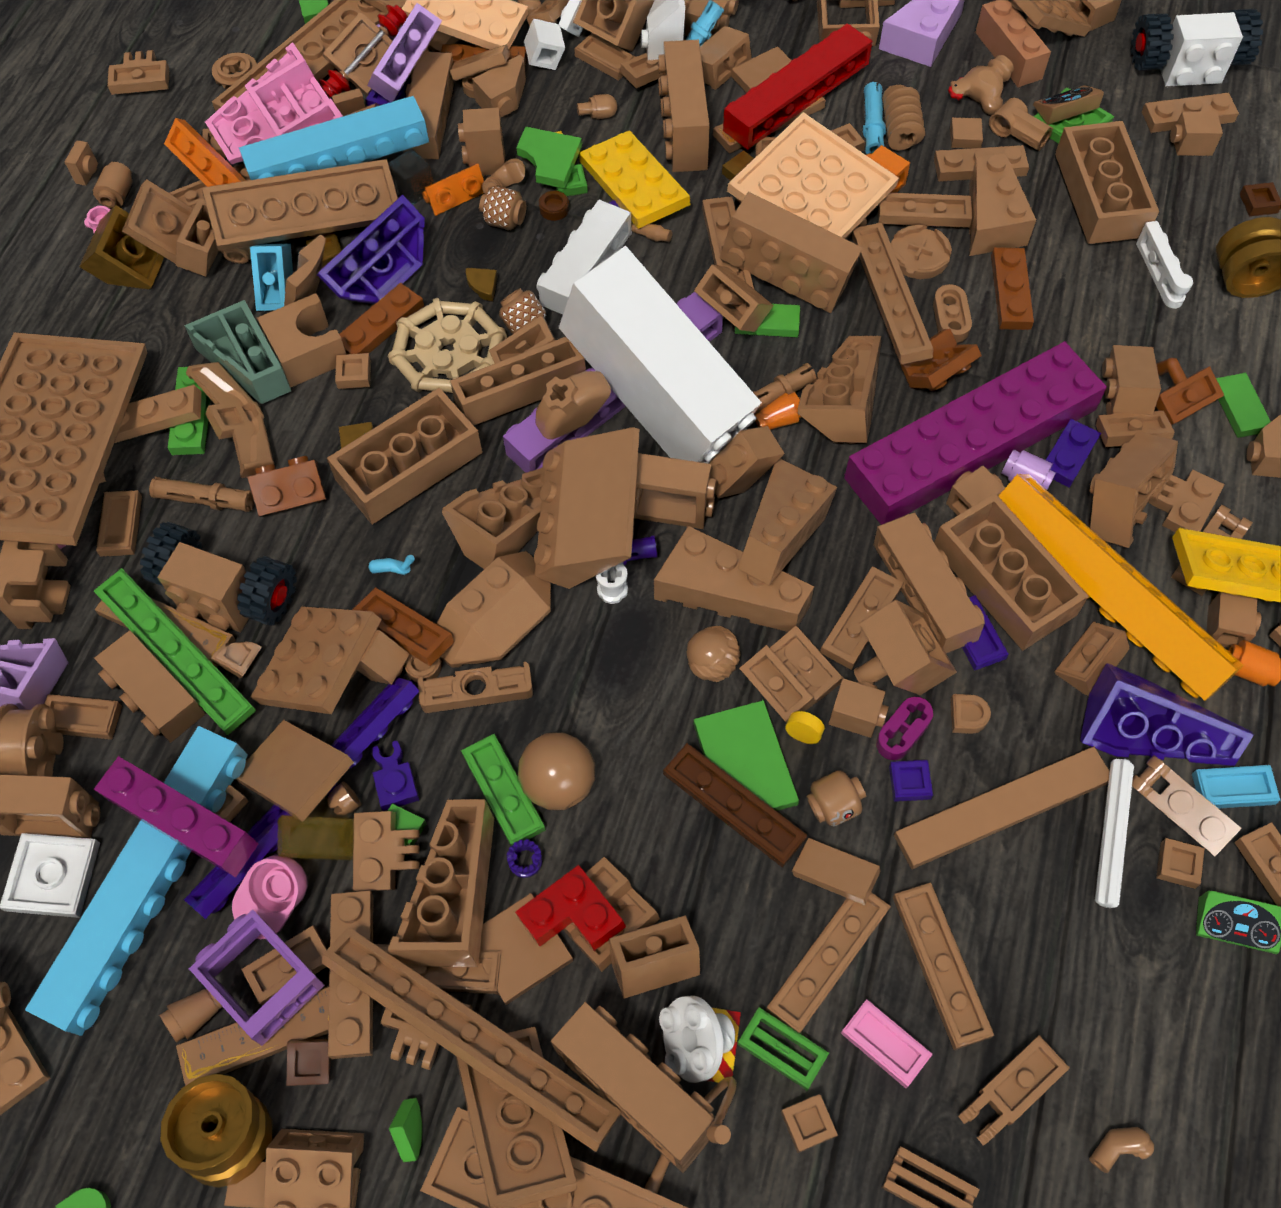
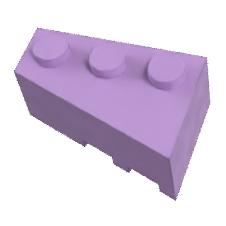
[879,0,965,67]
[0,638,68,710]

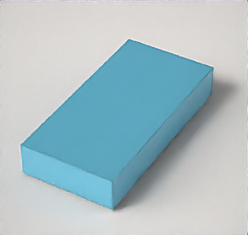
[1192,765,1281,808]

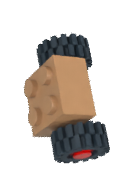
[140,522,297,633]

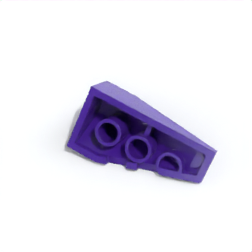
[1080,663,1254,766]

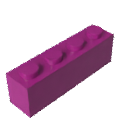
[94,756,258,878]

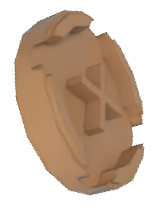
[891,225,952,279]

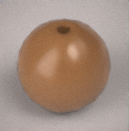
[518,732,595,810]

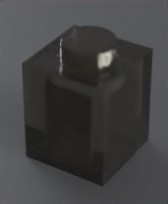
[388,148,434,205]

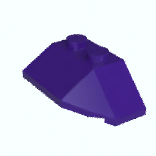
[317,195,425,304]

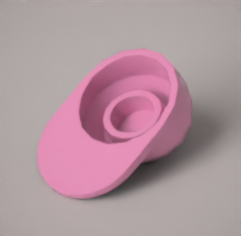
[232,855,308,939]

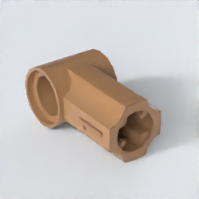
[989,98,1053,151]

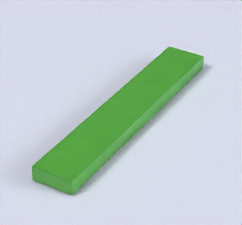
[94,568,256,735]

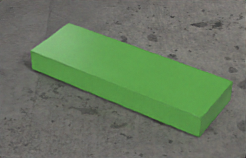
[461,734,546,846]

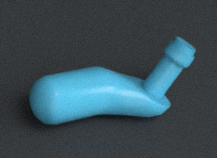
[368,555,415,575]

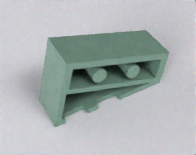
[184,300,291,404]

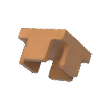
[0,540,71,629]

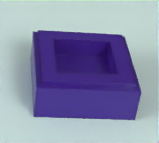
[889,760,933,802]

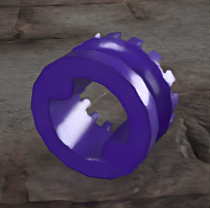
[507,839,542,878]

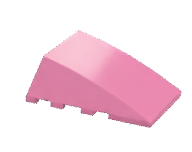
[205,42,343,165]

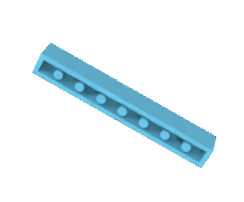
[25,726,248,1036]

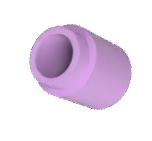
[1001,450,1056,490]

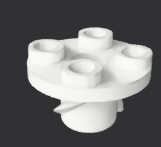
[659,996,735,1083]

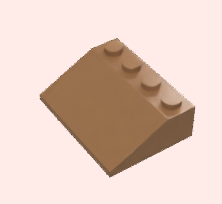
[534,427,640,589]

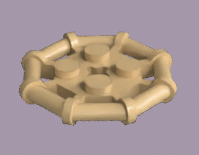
[388,298,507,393]

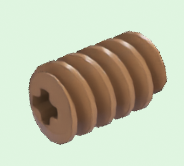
[882,85,925,151]

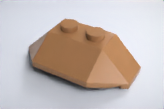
[437,551,551,668]

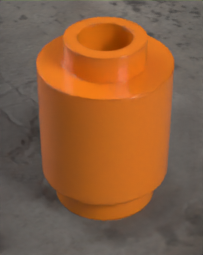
[1228,640,1281,687]

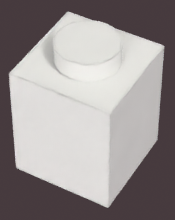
[524,18,565,70]

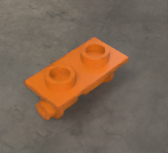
[422,163,484,216]

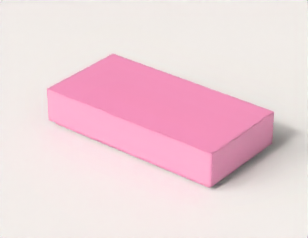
[841,999,932,1088]

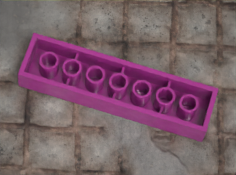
[844,341,1107,525]

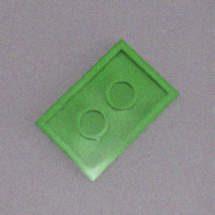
[693,700,799,825]

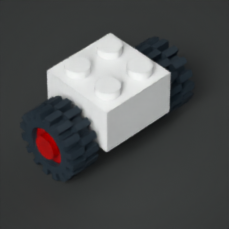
[1131,9,1263,86]

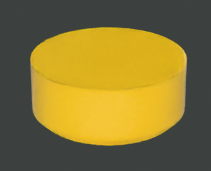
[785,711,825,744]

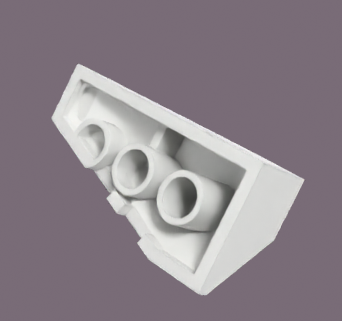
[641,0,685,60]

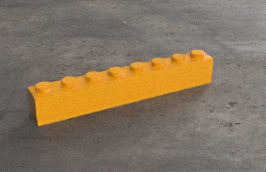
[998,474,1244,701]

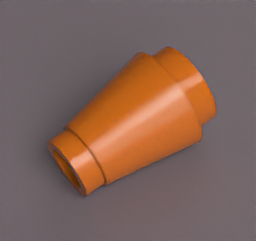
[754,392,801,430]

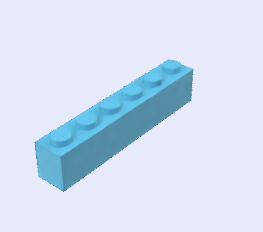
[239,96,429,180]

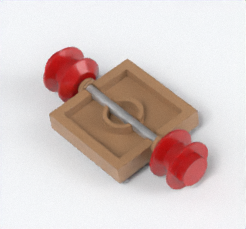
[319,4,408,98]

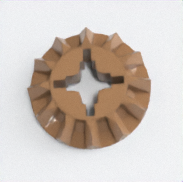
[212,53,257,89]

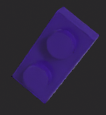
[1046,419,1101,488]

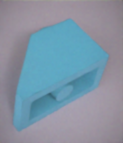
[250,244,293,311]

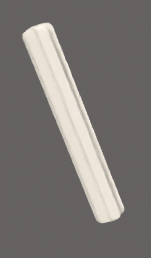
[1095,759,1134,908]

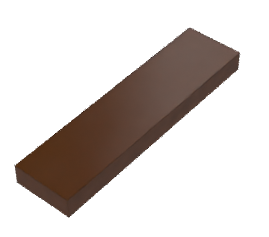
[663,743,807,868]

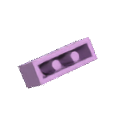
[367,3,442,102]

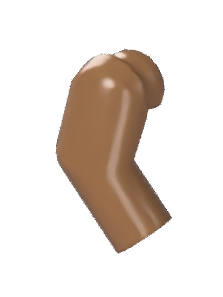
[1089,1127,1154,1173]

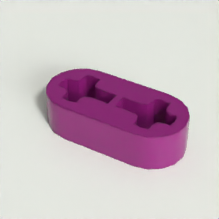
[876,697,933,760]

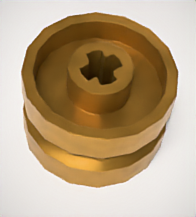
[1216,217,1281,298]
[160,1074,272,1188]

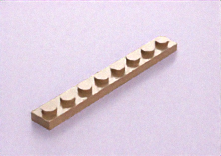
[321,927,621,1152]

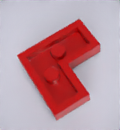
[515,865,626,951]

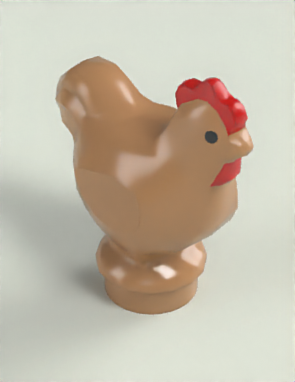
[948,55,1014,115]

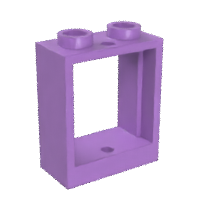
[189,909,325,1046]

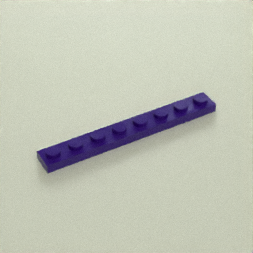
[184,677,419,919]

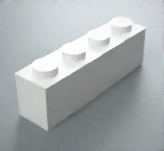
[537,200,632,314]

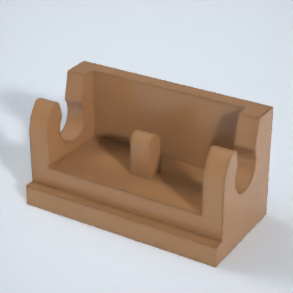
[700,26,752,90]

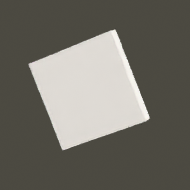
[0,833,100,918]

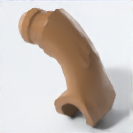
[482,158,525,194]

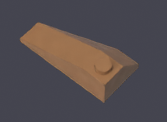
[798,336,881,444]
[442,468,545,569]

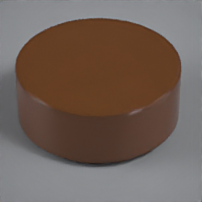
[539,191,569,221]

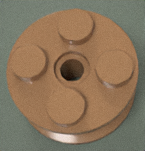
[0,704,64,777]

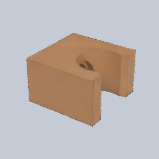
[257,293,346,388]

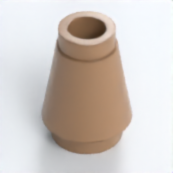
[159,989,222,1043]

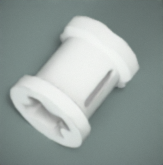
[596,563,628,604]

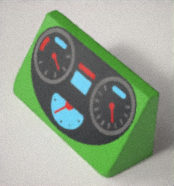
[1196,891,1281,954]

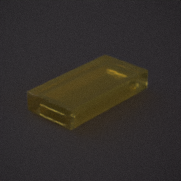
[278,815,354,860]

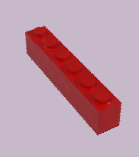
[723,23,873,150]

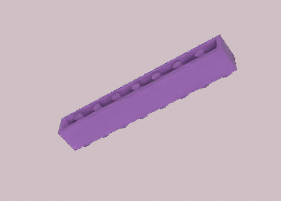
[503,292,723,473]

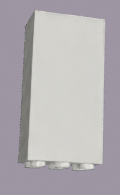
[559,246,762,464]

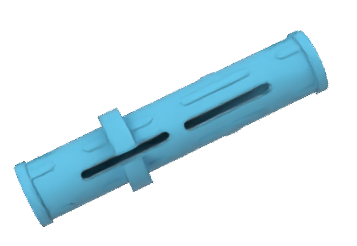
[863,82,886,154]

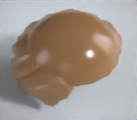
[686,626,741,682]

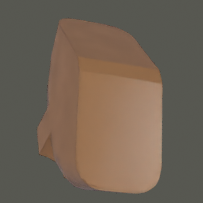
[535,371,611,439]

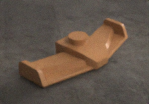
[186,362,274,478]

